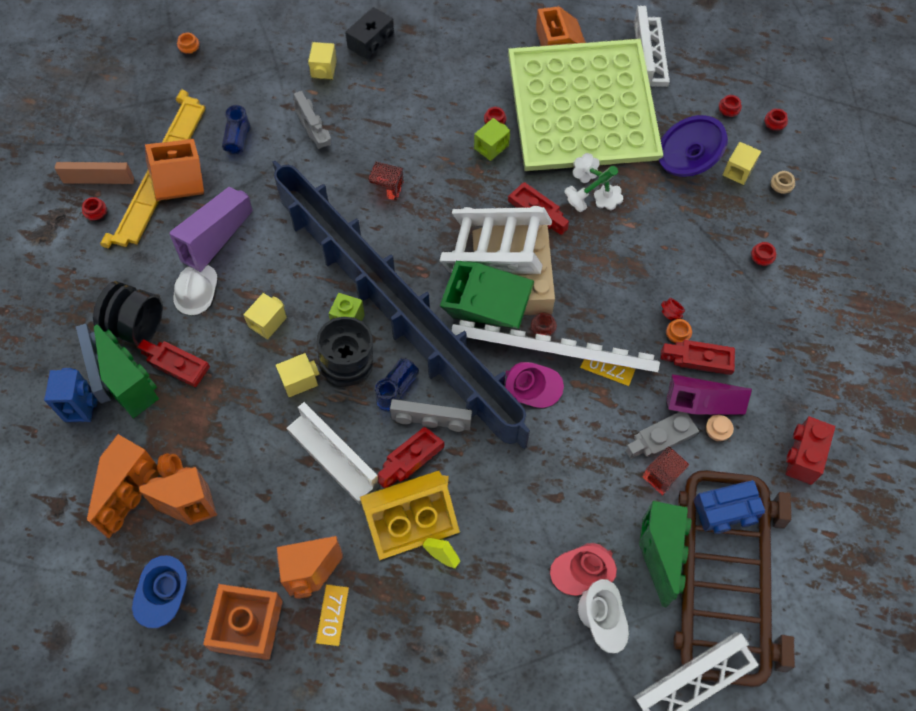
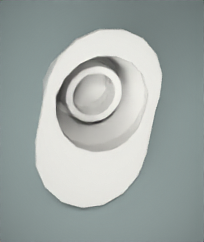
[173,265,217,316]
[578,579,629,653]

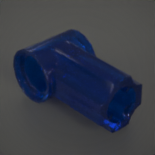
[222,105,251,155]
[375,358,419,411]

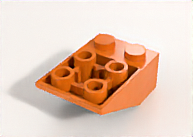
[87,434,159,539]

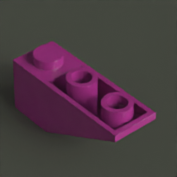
[666,374,752,414]

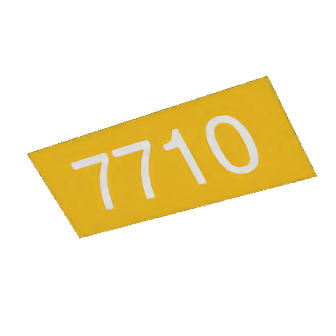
[580,359,635,386]
[316,585,349,646]

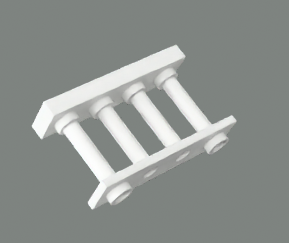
[440,206,552,274]

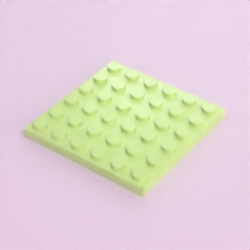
[508,39,663,171]

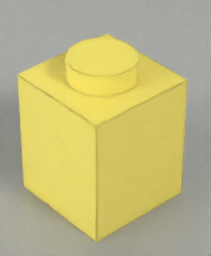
[308,42,337,79]
[723,142,761,185]
[243,293,287,340]
[276,353,320,397]

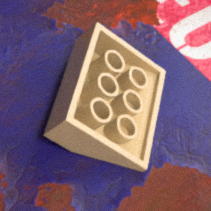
[472,225,555,315]

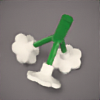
[565,153,623,212]

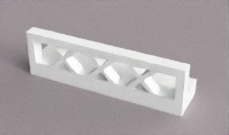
[634,6,669,87]
[287,402,380,505]
[634,632,759,711]

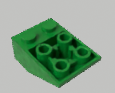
[440,260,534,329]
[94,324,159,419]
[639,501,691,607]

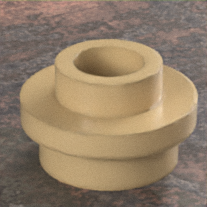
[771,171,795,194]

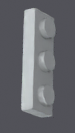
[390,399,472,432]

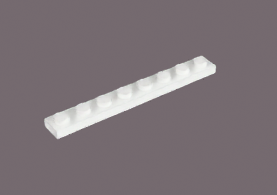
[452,320,660,372]

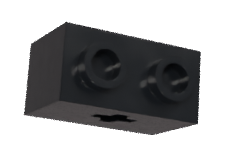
[345,7,394,60]

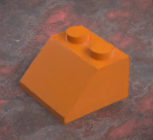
[277,536,343,599]

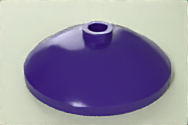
[659,115,728,177]

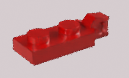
[508,182,569,235]
[137,339,210,388]
[660,340,735,375]
[377,427,445,489]

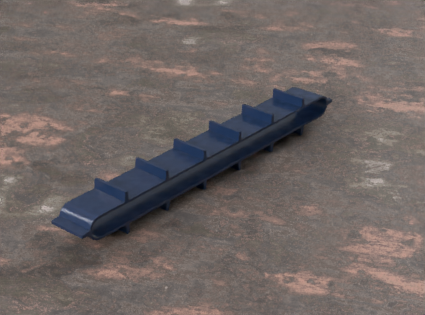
[273,161,530,449]

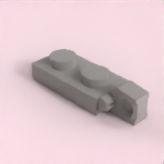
[294,91,331,149]
[625,412,699,460]

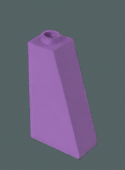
[169,187,253,272]

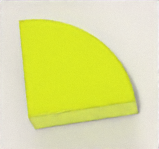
[422,538,460,568]

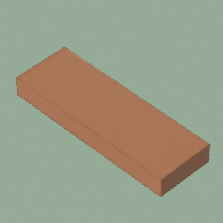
[55,162,134,184]

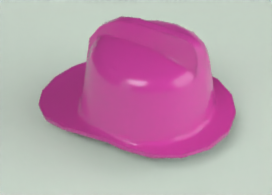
[505,362,564,408]

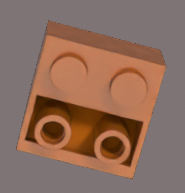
[536,6,585,46]
[145,139,204,201]
[139,467,217,525]

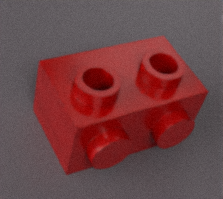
[785,416,836,485]

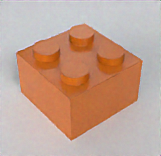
[203,584,283,660]

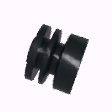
[93,281,163,345]
[316,317,373,386]

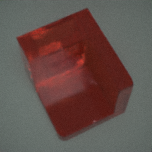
[369,162,404,201]
[642,446,689,495]

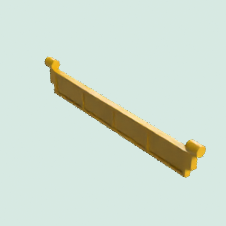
[100,90,206,248]

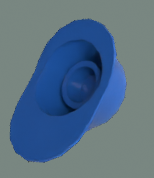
[132,556,187,628]

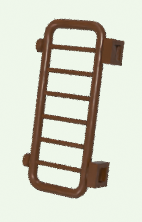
[674,470,795,687]

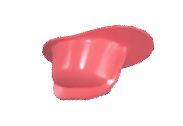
[550,543,617,596]

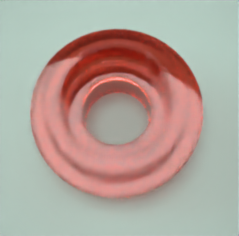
[531,313,557,336]

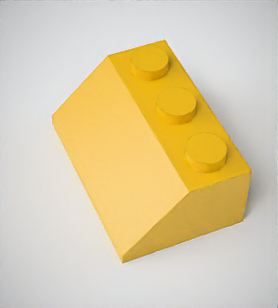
[360,470,460,560]

